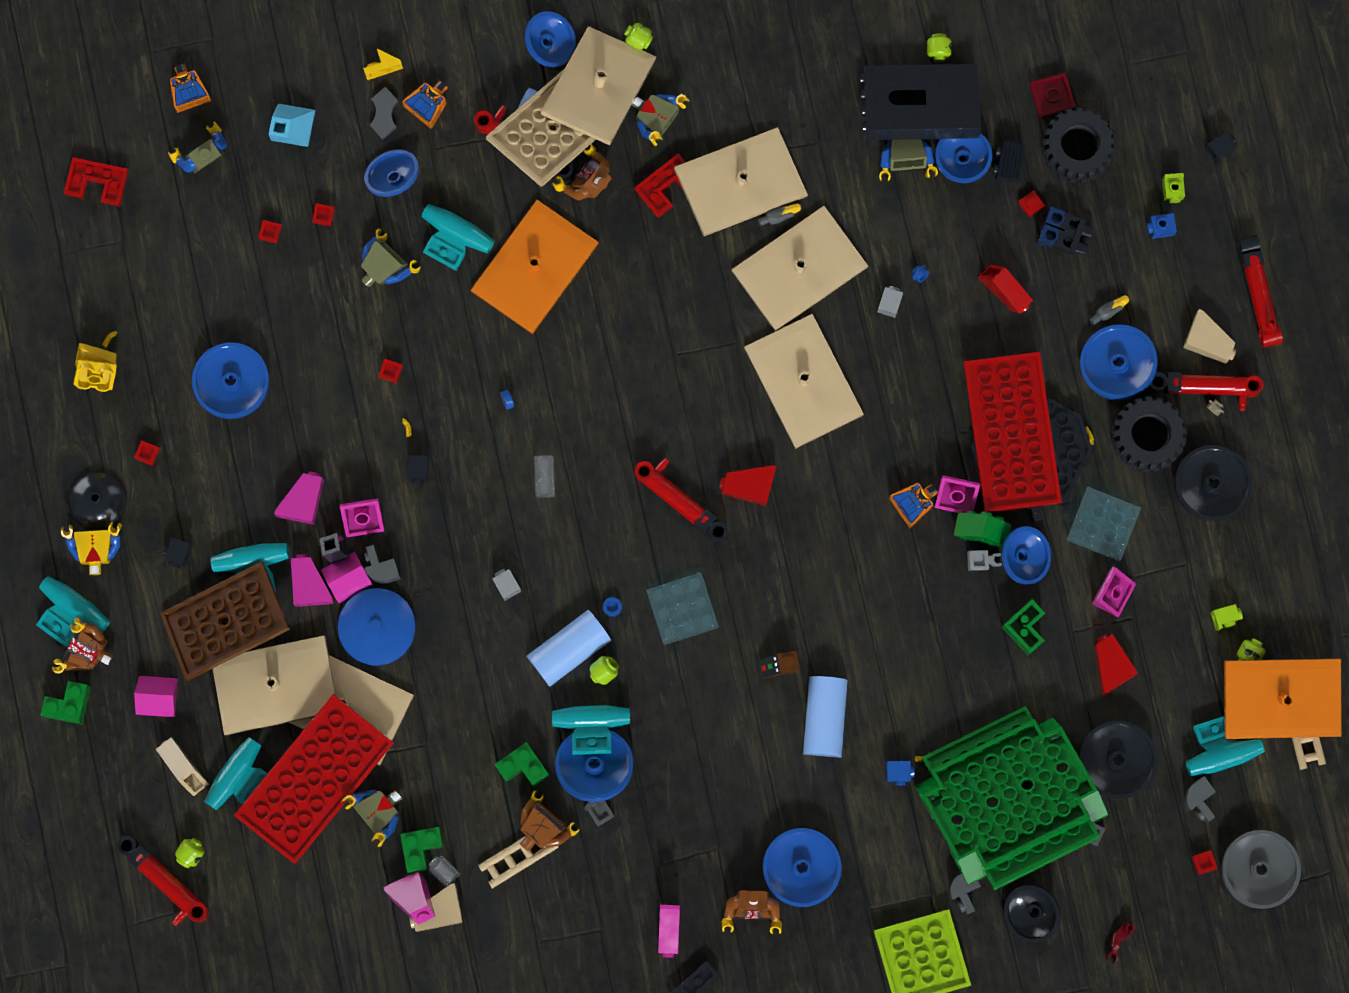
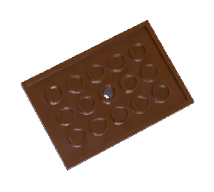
[160,562,290,681]

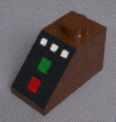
[757,651,800,679]

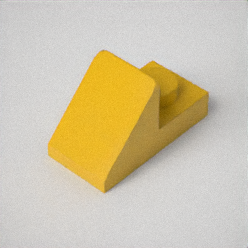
[364,49,403,80]

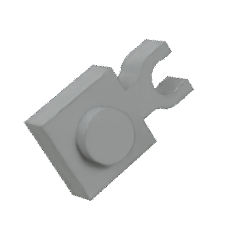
[967,550,1002,571]

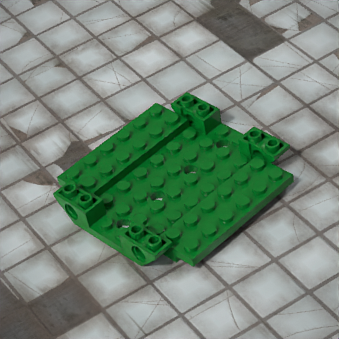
[915,706,1108,890]

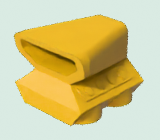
[73,343,117,392]

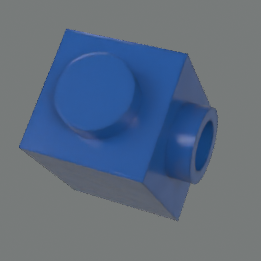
[1147,213,1177,239]
[886,761,914,786]

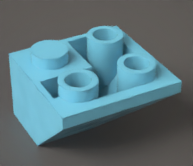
[269,104,315,147]

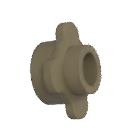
[1206,399,1224,416]

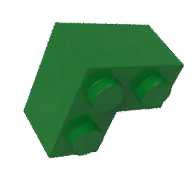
[954,511,1011,546]
[1002,599,1045,656]
[41,681,91,725]
[494,742,549,787]
[400,827,444,874]

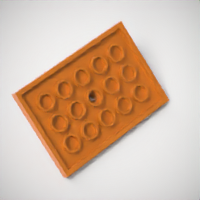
[471,200,599,334]
[1224,659,1341,739]

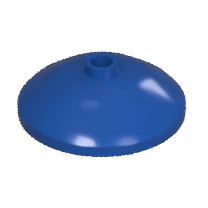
[524,11,576,67]
[935,134,992,183]
[364,150,419,197]
[1002,526,1051,584]

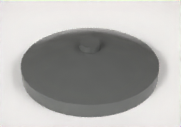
[1221,830,1301,909]

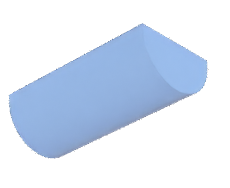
[526,610,611,687]
[803,676,848,758]

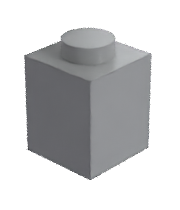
[877,286,903,318]
[492,569,521,601]

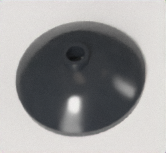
[69,472,127,529]
[1004,884,1061,943]

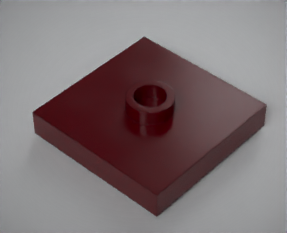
[1029,72,1076,119]

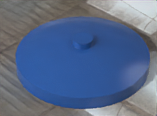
[1080,325,1158,400]
[192,343,270,419]
[338,588,416,666]
[555,730,633,802]
[763,828,841,907]

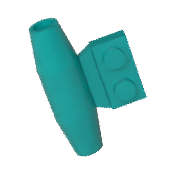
[422,204,495,271]
[211,543,290,592]
[36,576,110,648]
[552,705,630,755]
[1186,716,1265,776]
[204,737,268,810]

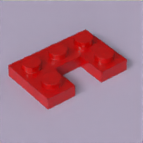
[634,154,686,218]
[64,157,129,207]

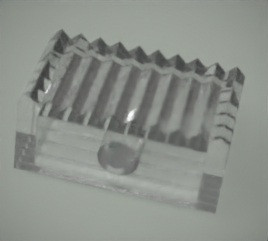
[534,455,555,498]
[429,856,460,887]

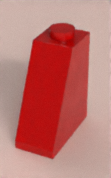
[978,264,1033,313]
[719,465,776,506]
[1094,634,1138,696]

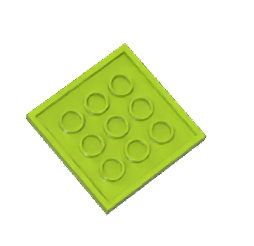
[874,910,971,993]

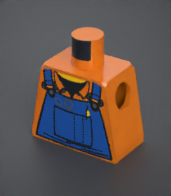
[170,64,211,113]
[402,81,448,129]
[889,483,938,528]

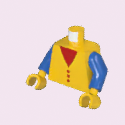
[61,522,122,575]

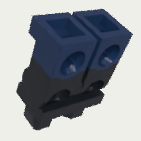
[1036,206,1094,255]

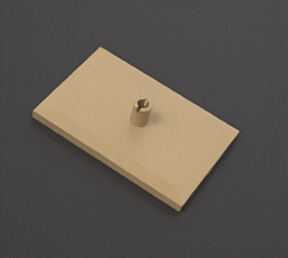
[541,26,656,145]
[486,70,596,187]
[674,128,808,236]
[732,206,868,332]
[744,314,864,449]
[213,636,336,735]
[289,656,414,765]

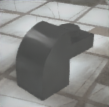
[364,545,401,584]
[1184,776,1216,822]
[949,874,981,915]

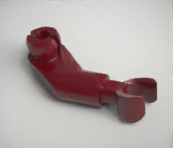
[1105,923,1135,963]

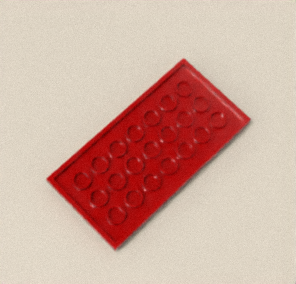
[963,352,1062,512]
[234,694,394,864]

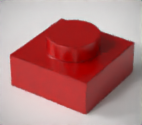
[1018,191,1045,218]
[312,203,335,227]
[258,220,282,244]
[378,359,403,384]
[134,440,160,466]
[1192,850,1218,875]

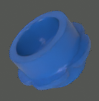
[912,265,929,283]

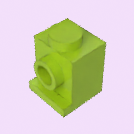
[1162,173,1185,203]
[1211,604,1243,631]

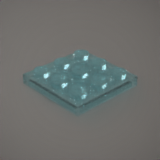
[1066,486,1141,562]
[646,573,719,645]

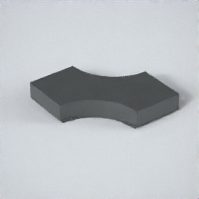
[370,87,398,140]

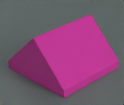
[935,475,980,513]
[340,498,384,537]
[321,552,373,603]
[1092,567,1136,617]
[134,676,178,717]

